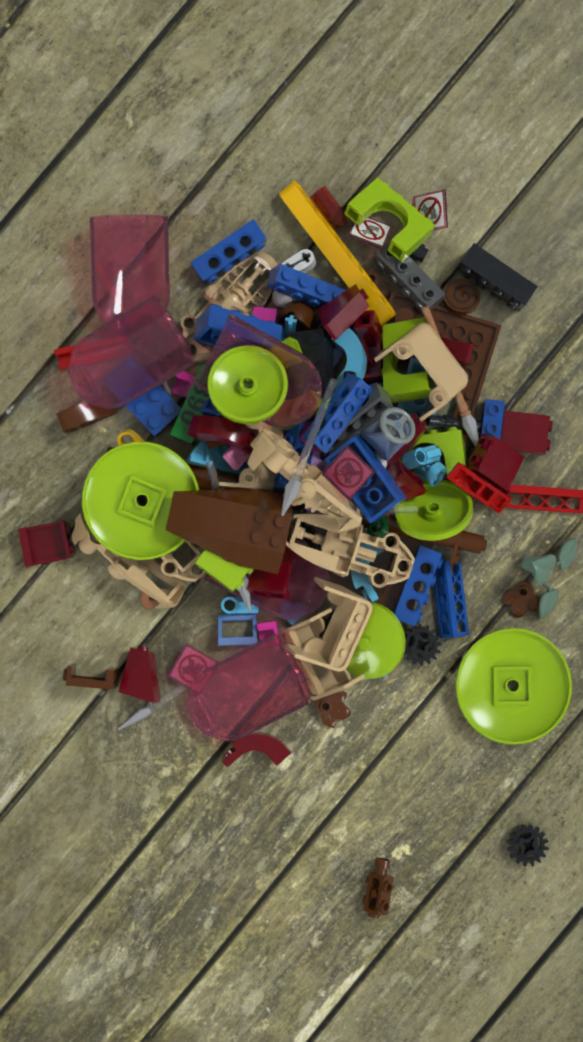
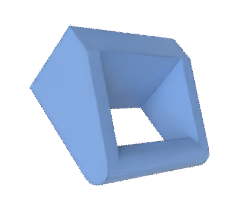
[218,613,257,646]

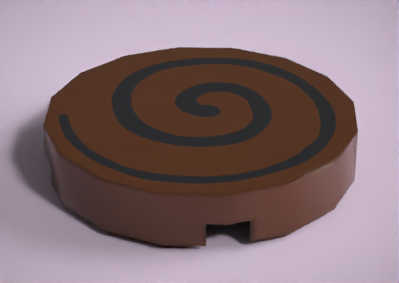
[442,279,480,315]

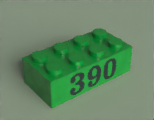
[170,364,211,447]

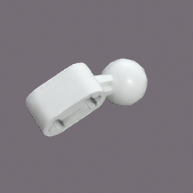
[272,249,316,308]

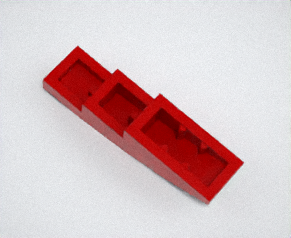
[446,462,511,513]

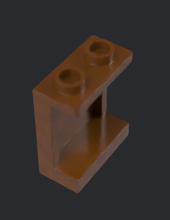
[63,664,118,690]

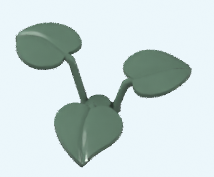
[522,538,577,619]

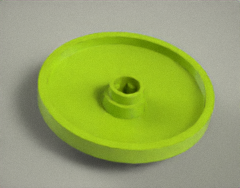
[208,345,288,424]
[394,480,473,541]
[346,602,406,679]

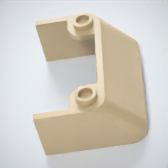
[374,322,468,422]
[219,415,284,492]
[284,577,373,672]
[279,608,365,700]

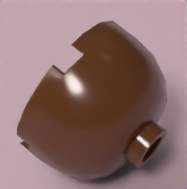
[277,301,316,332]

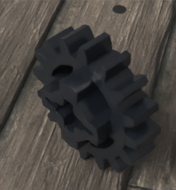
[404,624,442,666]
[506,823,549,867]

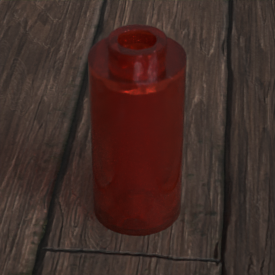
[310,186,348,229]

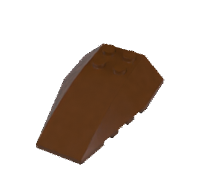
[166,489,293,574]

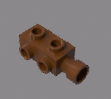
[362,857,394,918]

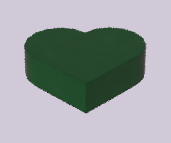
[368,516,389,538]

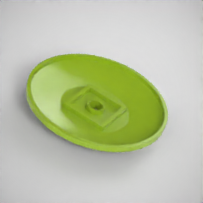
[82,442,199,560]
[456,628,572,744]

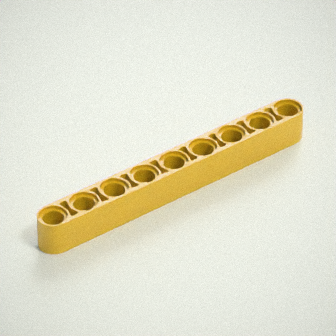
[279,180,396,327]

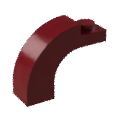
[354,310,383,382]
[187,415,257,455]
[222,732,291,767]

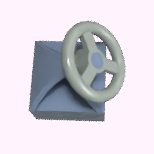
[360,407,415,461]

